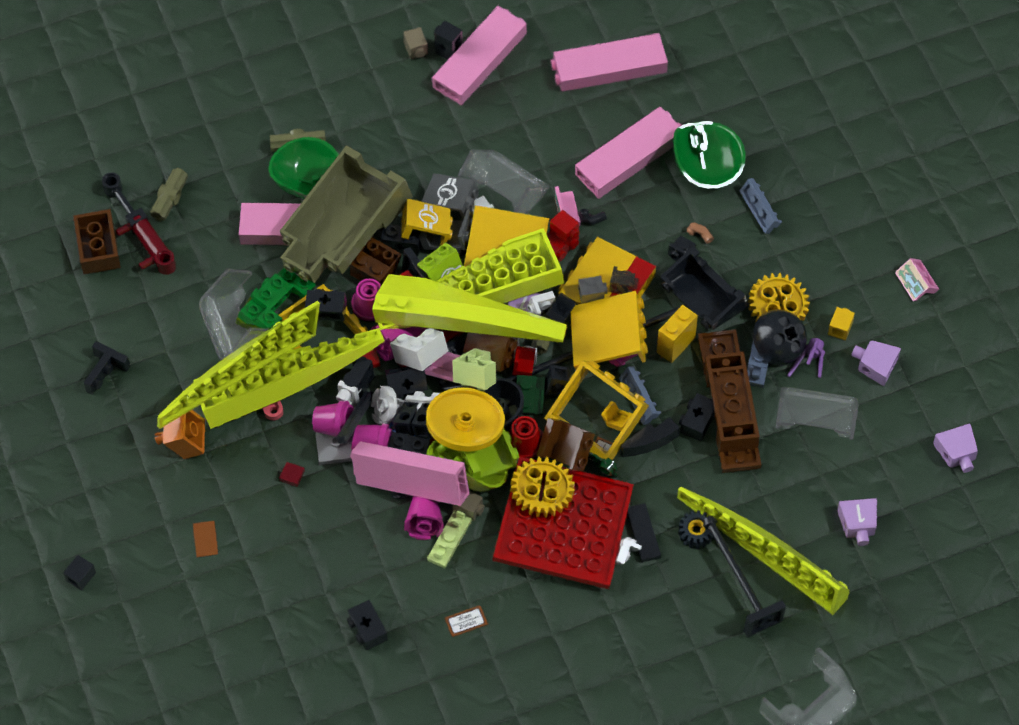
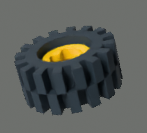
[678,510,713,549]

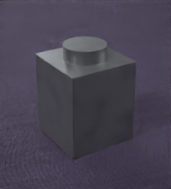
[578,276,607,304]

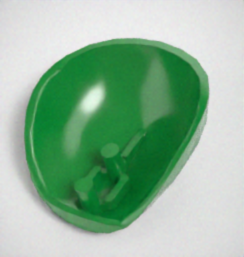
[674,122,745,188]
[268,137,339,199]

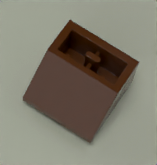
[349,237,402,286]

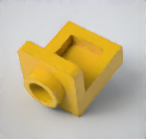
[601,401,633,431]

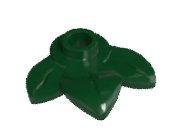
[588,452,618,478]

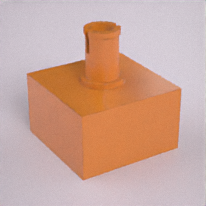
[155,410,205,459]

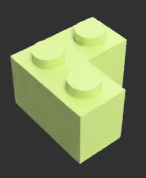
[452,348,496,390]

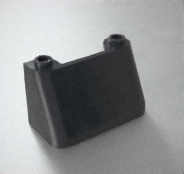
[660,246,748,330]

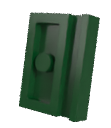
[517,375,545,416]

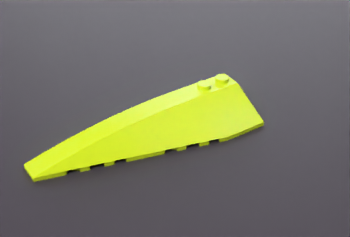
[378,228,564,330]
[372,274,567,342]
[157,301,320,429]
[677,487,850,615]

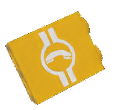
[401,198,453,245]

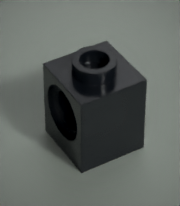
[545,365,570,396]

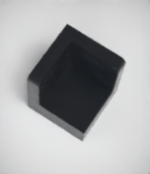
[63,555,96,591]

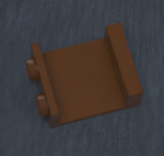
[537,418,595,471]

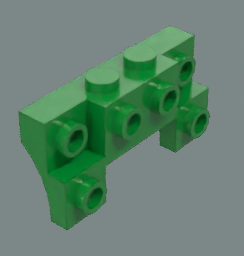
[238,268,316,331]

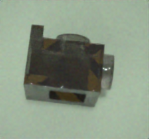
[610,266,639,294]

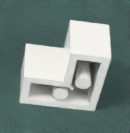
[390,328,448,371]

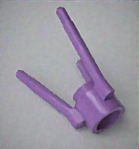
[787,338,825,378]

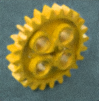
[748,273,810,322]
[510,457,575,517]

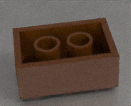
[73,209,121,274]

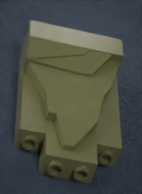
[279,145,413,283]

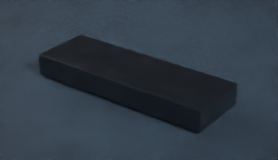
[627,503,661,562]

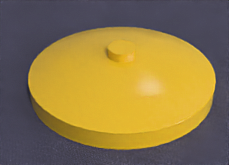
[426,388,505,452]

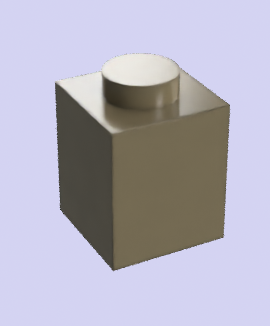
[403,27,428,59]
[453,491,485,521]

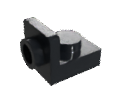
[668,235,696,261]

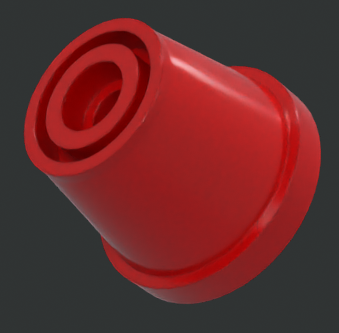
[508,416,543,459]

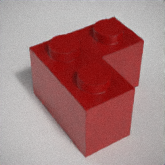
[546,209,579,262]

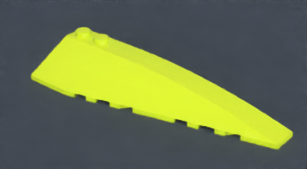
[193,328,384,429]

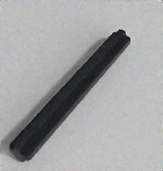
[336,391,373,444]

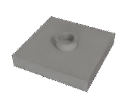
[316,430,355,465]

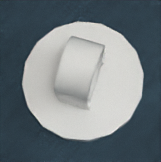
[371,386,406,425]

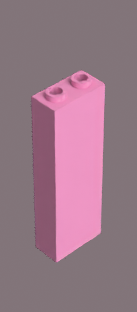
[432,6,527,106]
[551,33,668,92]
[575,107,682,199]
[239,203,300,245]
[350,441,469,506]

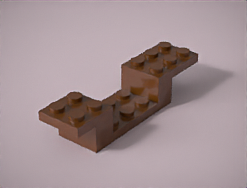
[698,329,761,473]

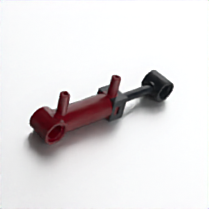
[102,172,176,275]

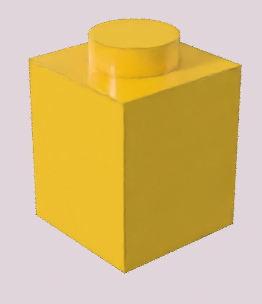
[828,307,855,341]

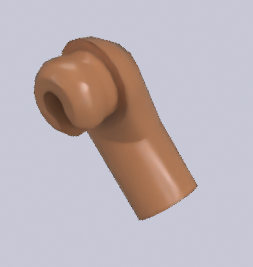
[687,222,714,244]

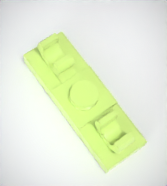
[427,510,472,569]

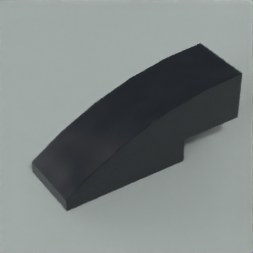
[620,417,680,457]

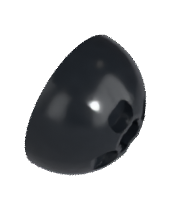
[753,309,807,366]
[476,378,524,430]

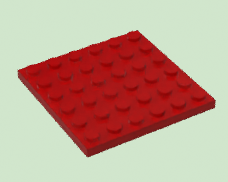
[492,456,634,589]

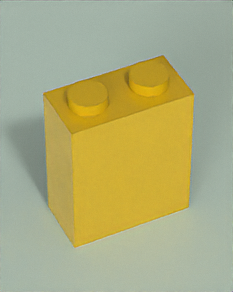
[657,305,698,363]

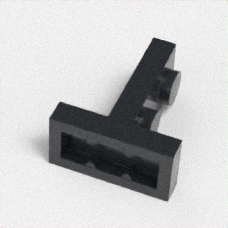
[84,341,130,395]

